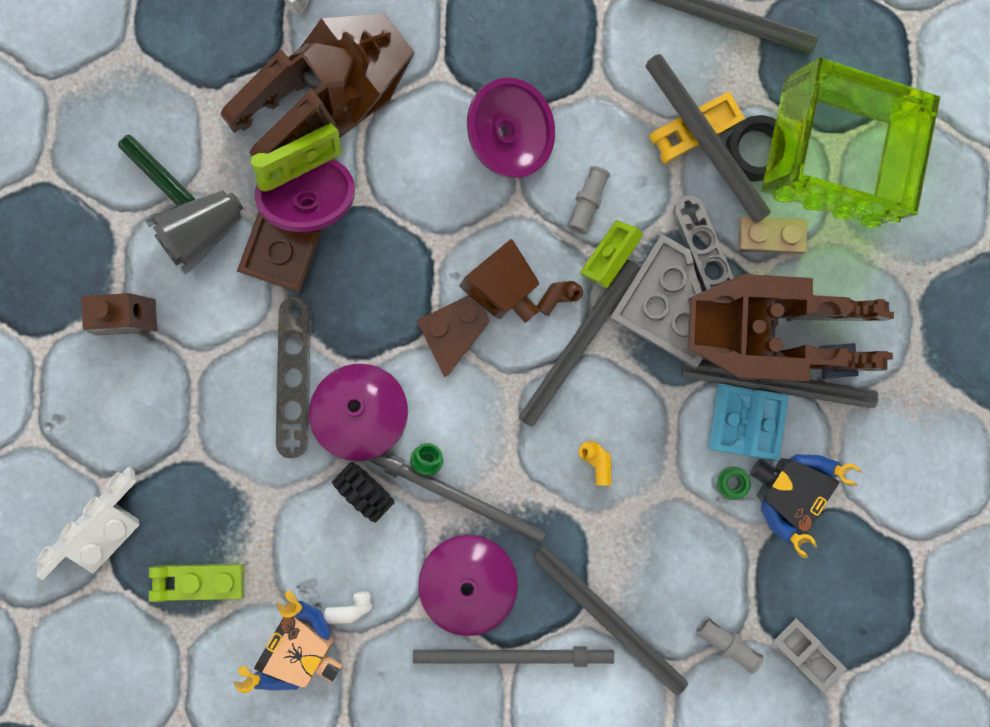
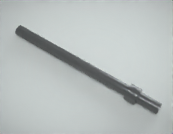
[368,454,546,544]
[413,646,614,667]

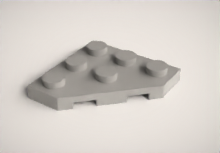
[611,234,703,369]

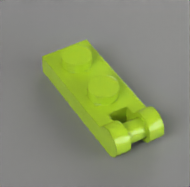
[250,123,342,191]
[148,564,245,602]

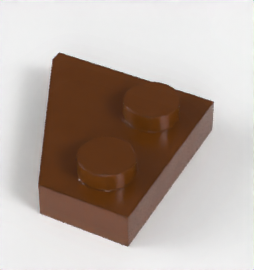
[417,295,490,377]

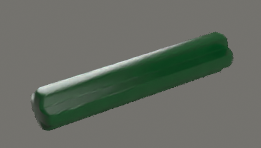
[118,134,195,206]

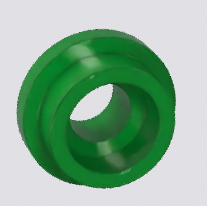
[410,443,444,475]
[717,467,751,500]

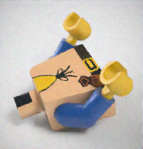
[233,591,342,693]

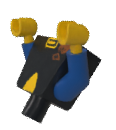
[750,454,862,558]

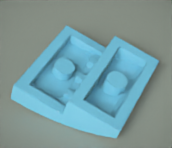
[708,384,789,461]

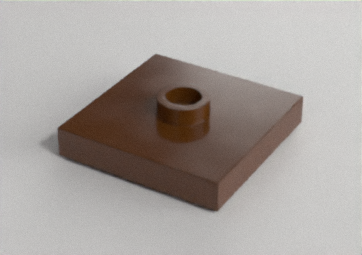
[237,211,322,294]

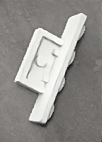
[36,467,139,580]

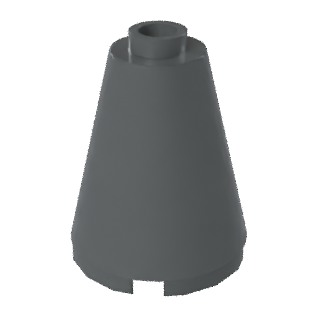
[145,190,243,275]

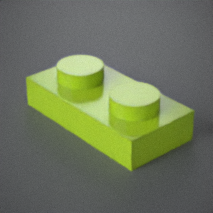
[580,220,644,288]

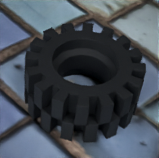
[332,462,395,523]

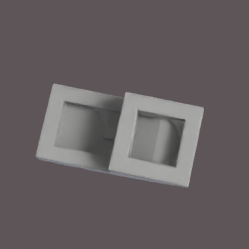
[773,618,847,693]

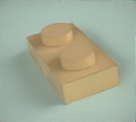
[738,217,807,254]

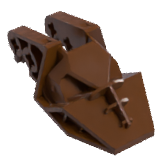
[221,13,414,156]
[687,274,894,382]

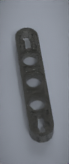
[276,297,311,458]

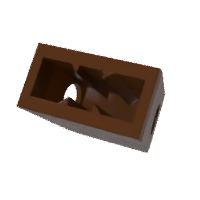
[459,239,540,323]
[81,293,157,336]

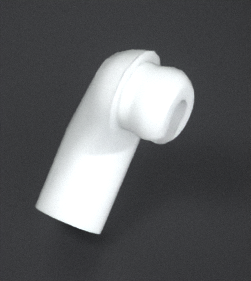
[324,591,373,624]

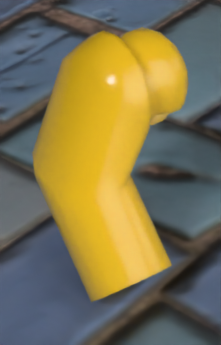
[578,441,612,485]

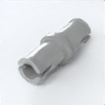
[567,166,610,234]
[696,616,764,674]

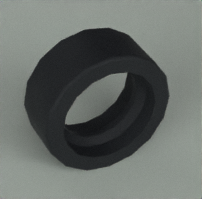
[725,115,792,182]

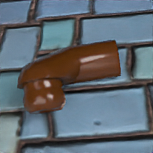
[537,281,583,316]

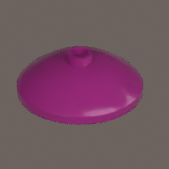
[467,77,555,178]
[254,159,355,232]
[309,364,408,462]
[418,535,518,636]

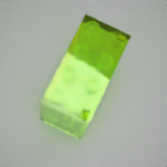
[761,57,940,228]

